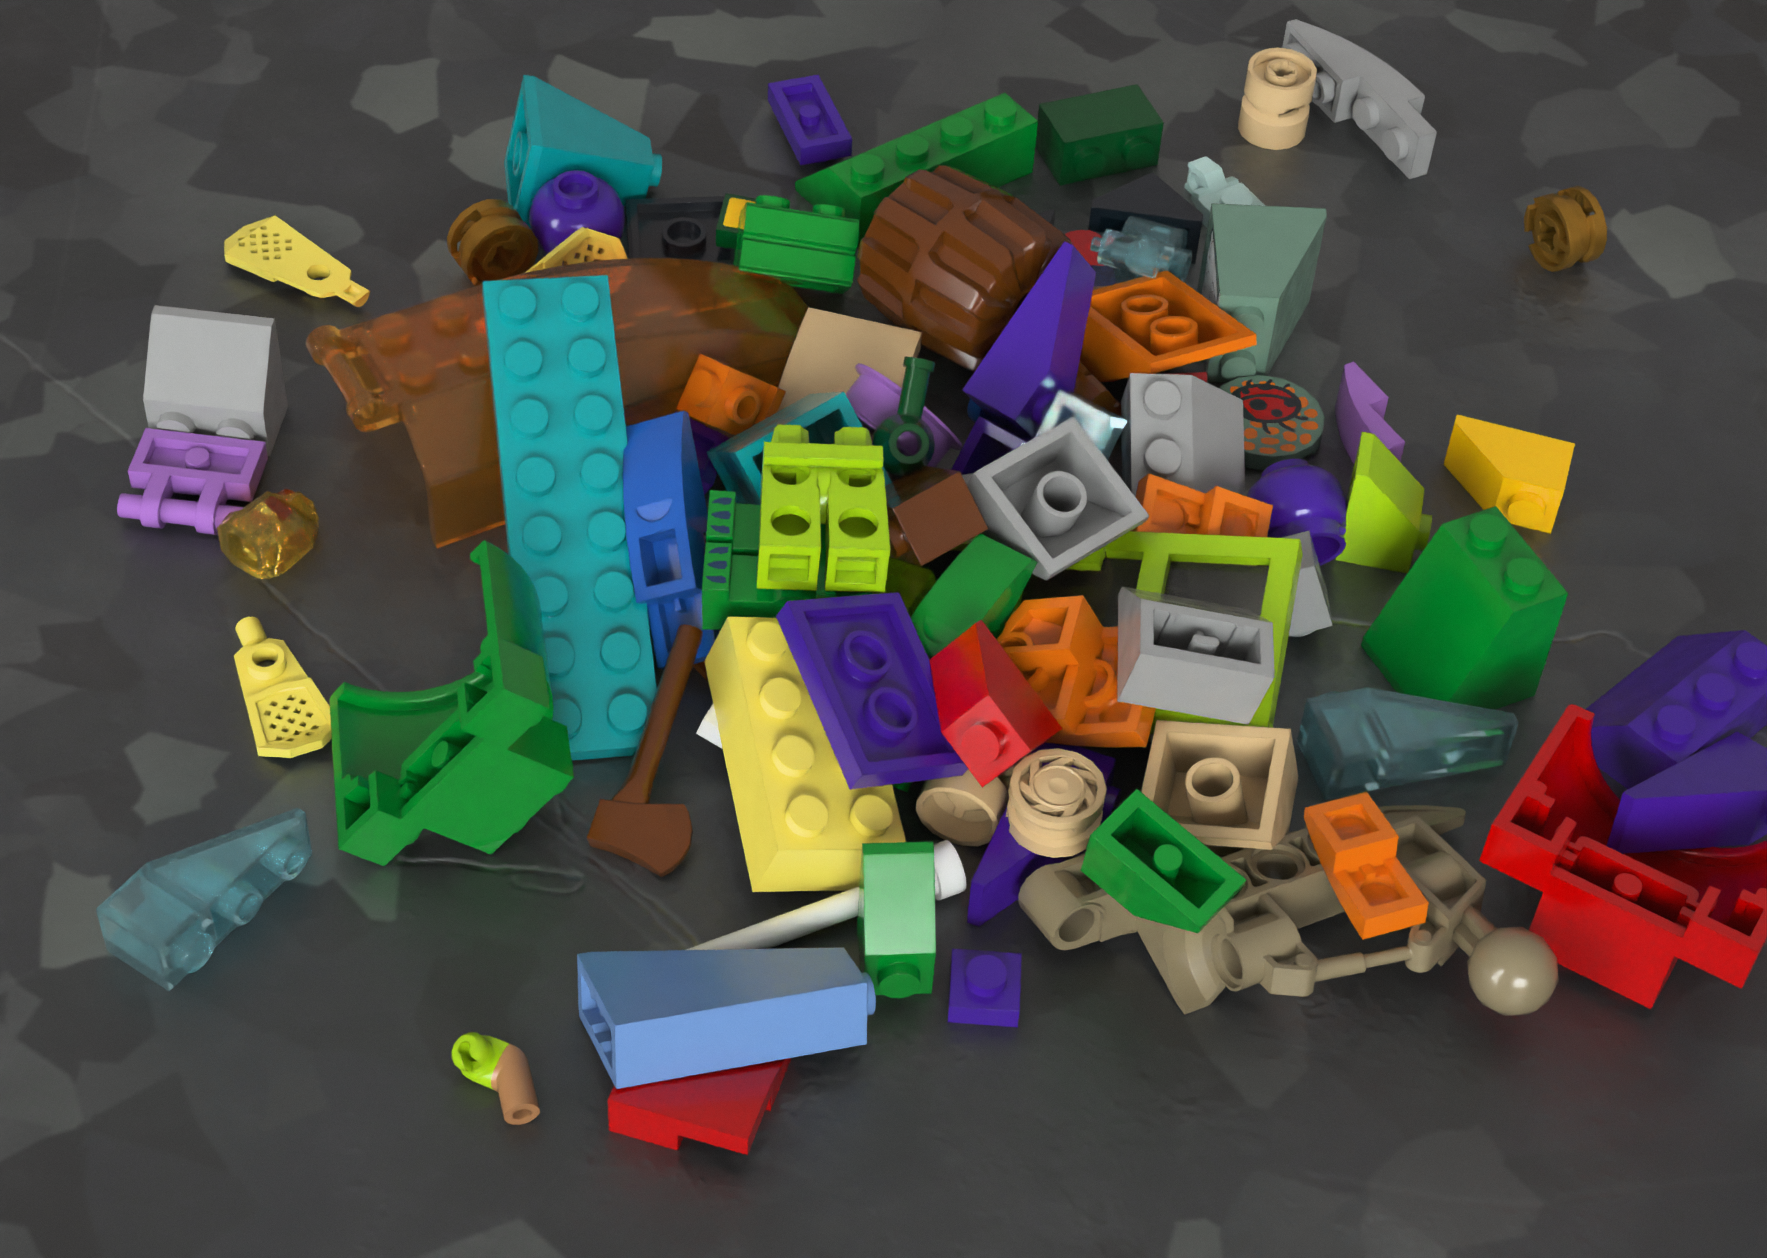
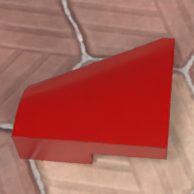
[608,1058,791,1155]

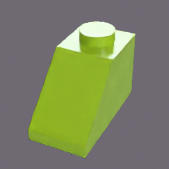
[1335,432,1432,573]

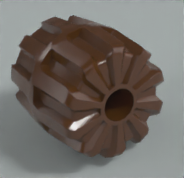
[857,165,1072,373]

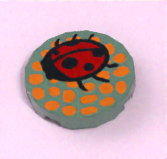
[1219,375,1325,471]

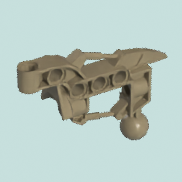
[1018,805,1559,1016]

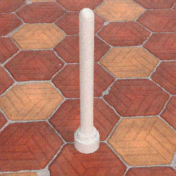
[686,840,967,950]

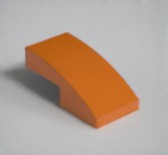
[1131,474,1273,567]
[1304,792,1429,940]

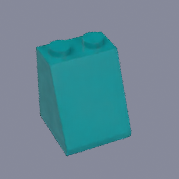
[706,391,892,505]

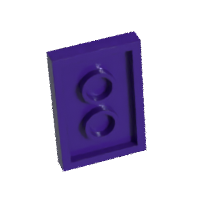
[776,592,968,790]

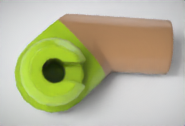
[451,1032,540,1125]

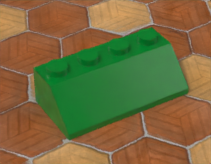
[795,93,1038,250]

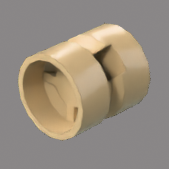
[1238,47,1317,150]
[916,762,1019,846]

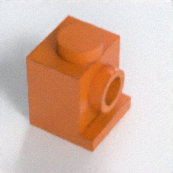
[676,354,786,435]

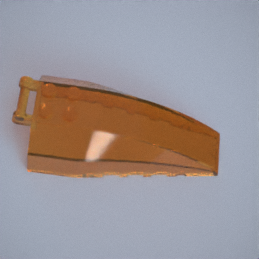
[306,258,808,548]

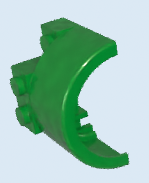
[329,540,574,866]

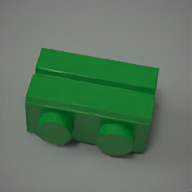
[732,195,860,294]

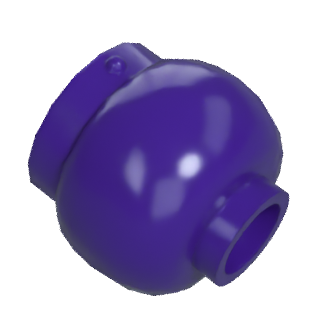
[529,170,625,272]
[1247,459,1348,566]

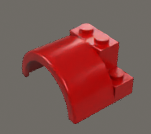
[1479,704,1767,1009]

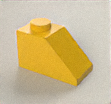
[1443,414,1575,534]

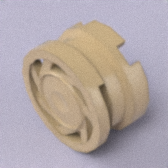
[1006,748,1107,858]

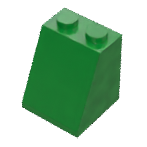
[1361,506,1568,734]

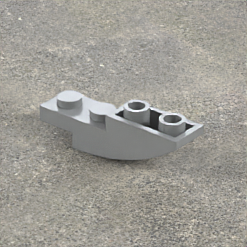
[1281,19,1437,179]

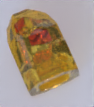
[217,489,319,579]

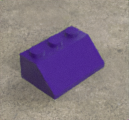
[1586,630,1767,789]

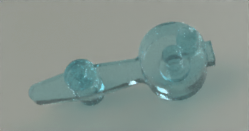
[1090,216,1192,284]

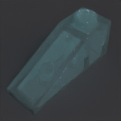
[1297,687,1519,799]

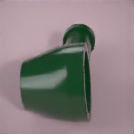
[871,357,935,476]

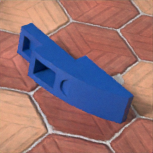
[623,411,720,670]

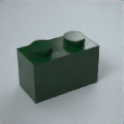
[1035,84,1164,186]

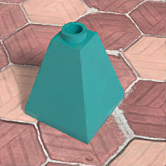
[504,75,662,228]

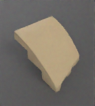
[777,307,922,412]

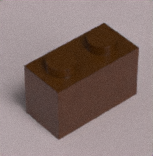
[885,465,988,566]

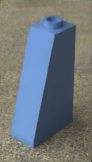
[577,947,876,1089]

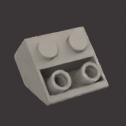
[1117,586,1275,725]

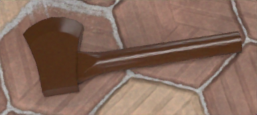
[587,624,703,877]

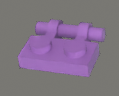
[117,428,268,535]

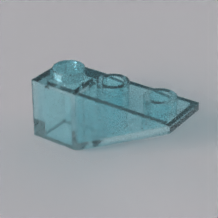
[96,808,313,991]

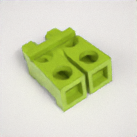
[756,424,890,593]

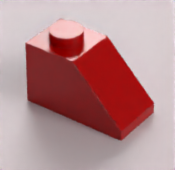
[929,620,1063,788]

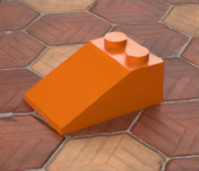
[1080,270,1257,382]

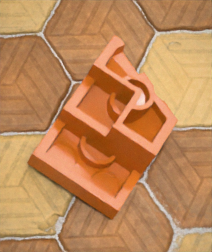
[996,595,1156,748]

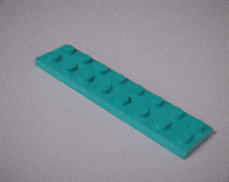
[482,275,657,761]

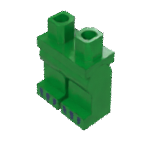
[702,490,872,630]

